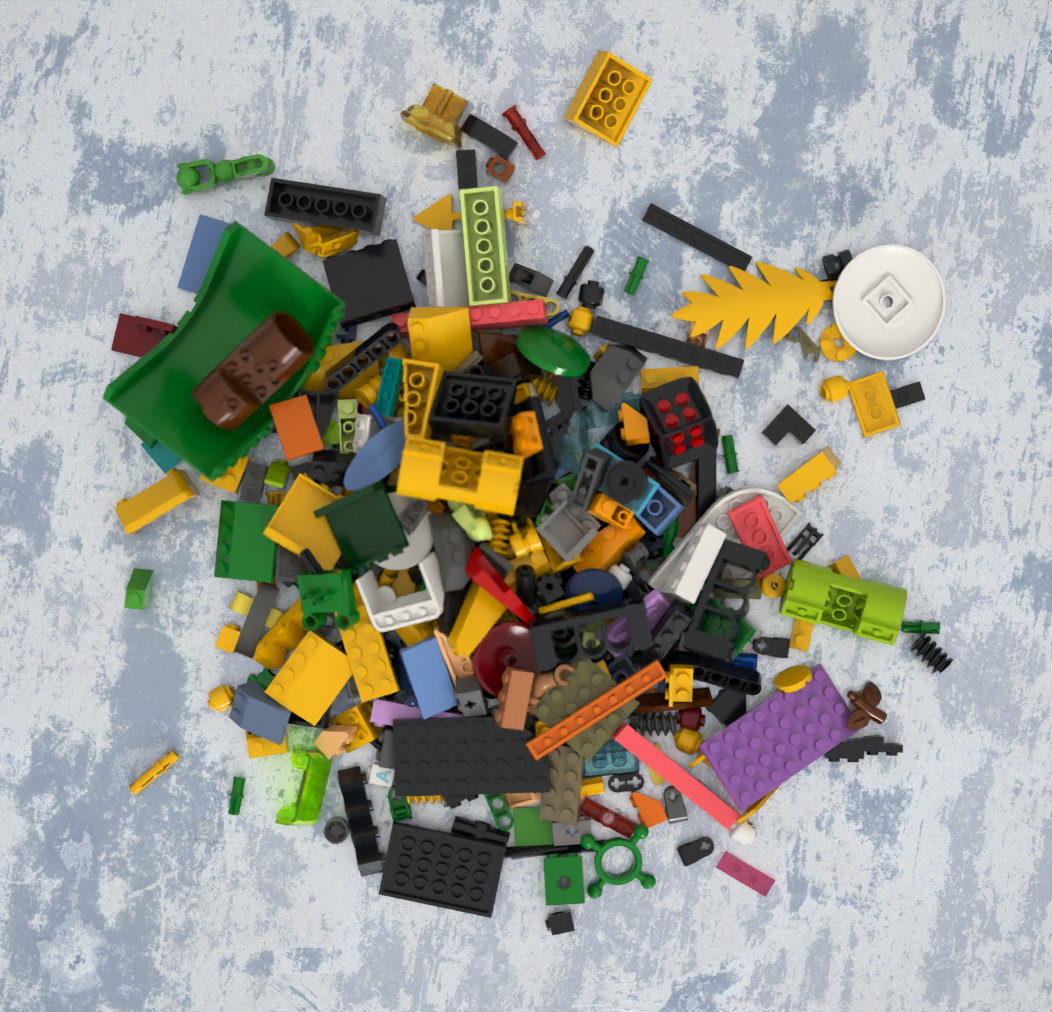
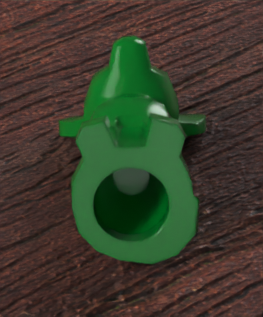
[660,518,679,558]

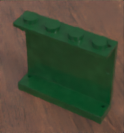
[313,481,410,576]

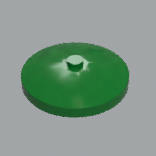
[516,325,590,377]

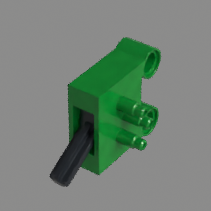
[297,548,360,631]

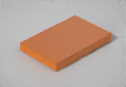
[269,395,324,461]

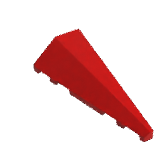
[465,547,537,624]

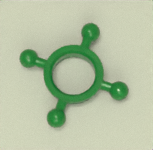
[580,824,656,899]

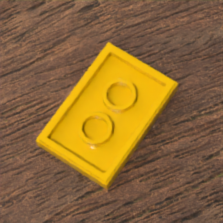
[848,371,901,438]

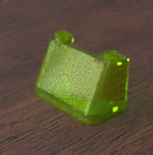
[275,744,332,826]

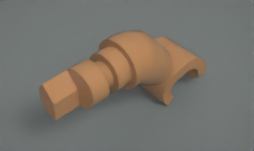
[527,664,577,714]

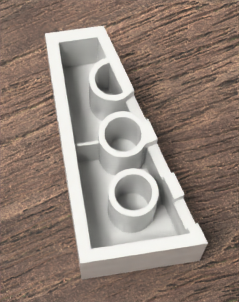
[660,524,727,604]

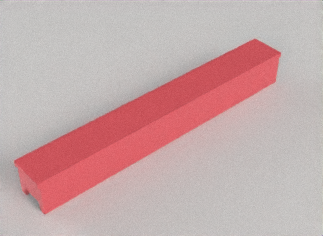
[611,722,740,830]

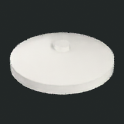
[374,492,434,570]

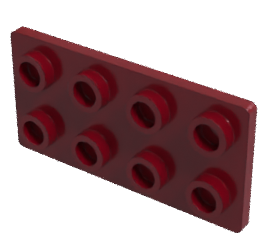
[111,313,179,358]

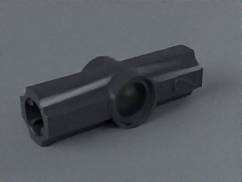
[451,815,511,845]

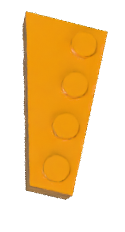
[573,515,646,572]

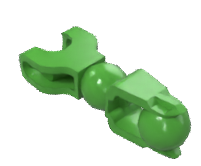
[176,154,275,195]

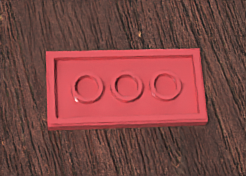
[727,495,792,580]

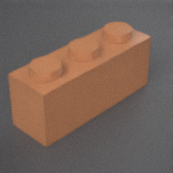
[495,666,534,730]

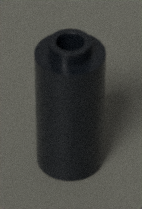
[515,564,536,607]

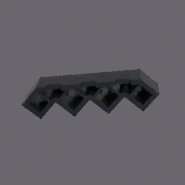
[337,766,385,877]

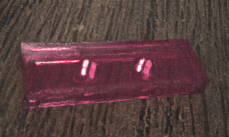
[716,850,775,897]

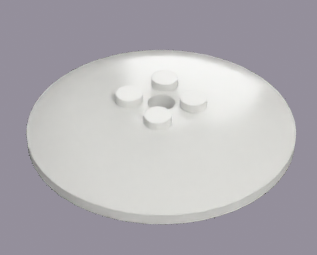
[832,244,946,360]

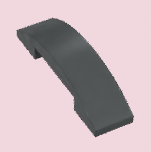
[235,582,280,658]

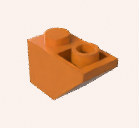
[629,791,668,828]

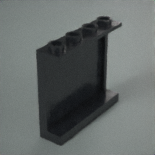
[323,239,416,329]

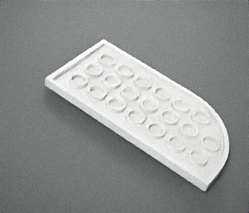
[647,487,802,605]

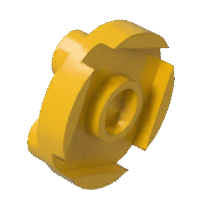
[819,323,856,362]

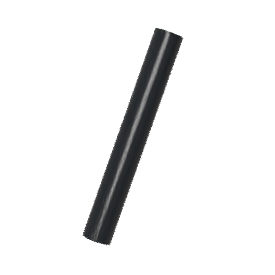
[511,845,569,860]

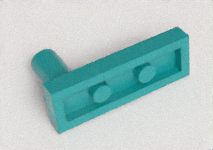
[376,357,404,418]

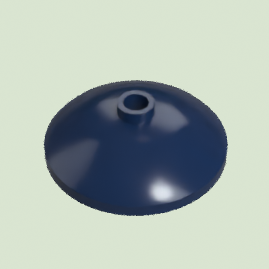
[565,568,623,611]

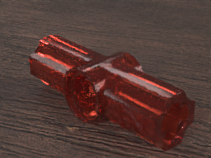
[579,797,637,839]

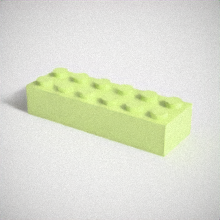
[460,186,511,306]

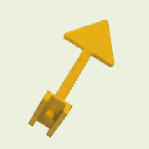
[413,194,528,230]

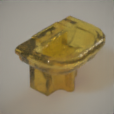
[400,83,468,150]

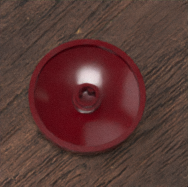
[472,621,546,697]

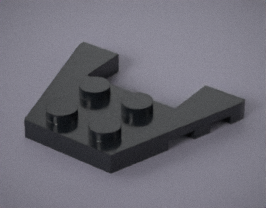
[500,460,562,518]

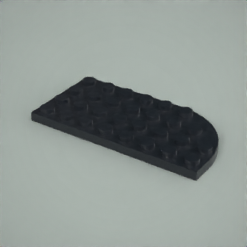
[393,716,550,797]

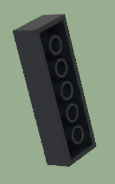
[264,178,387,236]

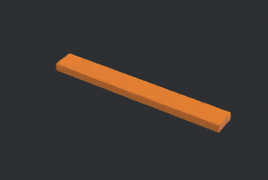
[525,659,667,760]

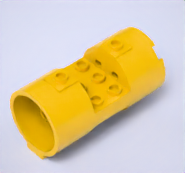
[397,436,524,515]

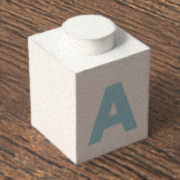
[366,762,395,787]

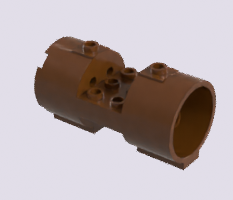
[193,310,316,431]

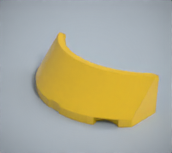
[292,222,361,257]

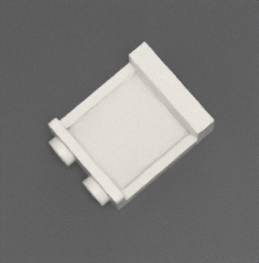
[353,414,404,453]

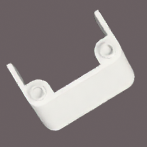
[355,552,444,632]

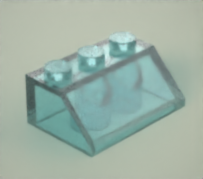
[582,736,639,778]

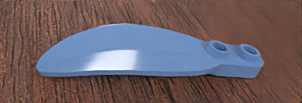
[343,419,406,491]

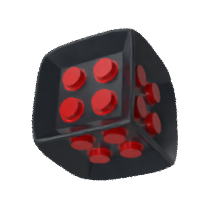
[639,377,719,469]

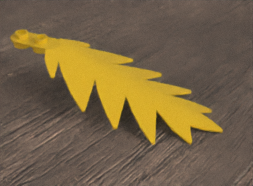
[671,261,837,350]

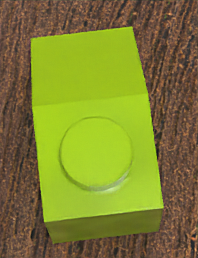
[264,459,292,489]

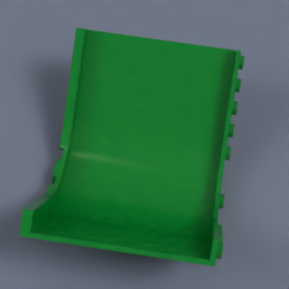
[102,220,346,482]

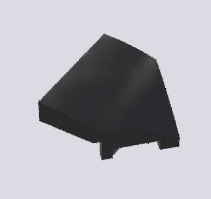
[705,688,746,726]

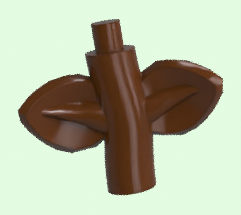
[846,682,887,729]

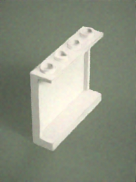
[422,229,470,307]

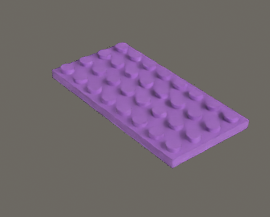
[698,663,860,811]

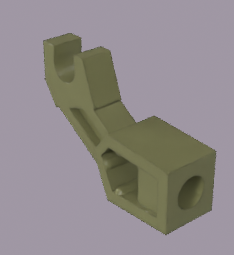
[781,326,820,362]

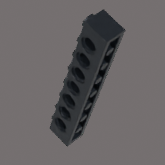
[591,315,744,379]

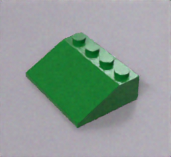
[214,500,279,583]

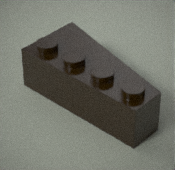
[481,352,543,386]

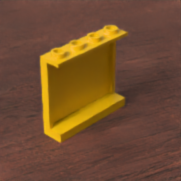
[263,473,344,570]

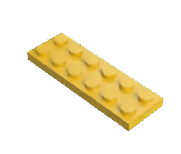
[334,582,400,703]

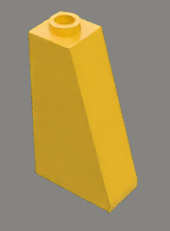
[446,581,507,657]

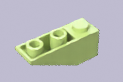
[338,399,358,454]

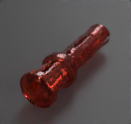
[502,105,546,161]

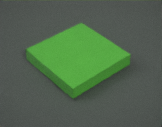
[513,806,553,847]

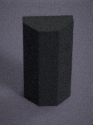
[513,396,557,482]

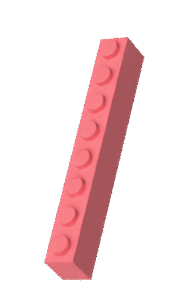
[391,299,548,339]

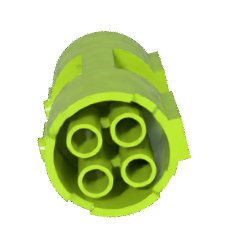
[779,559,907,645]

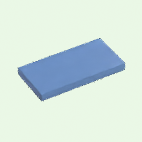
[177,214,230,294]
[399,635,457,720]

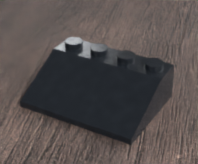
[428,371,518,440]

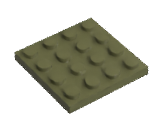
[533,654,639,762]

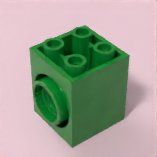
[543,853,585,906]

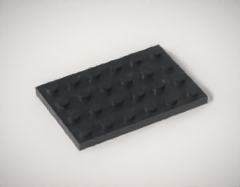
[379,821,507,918]

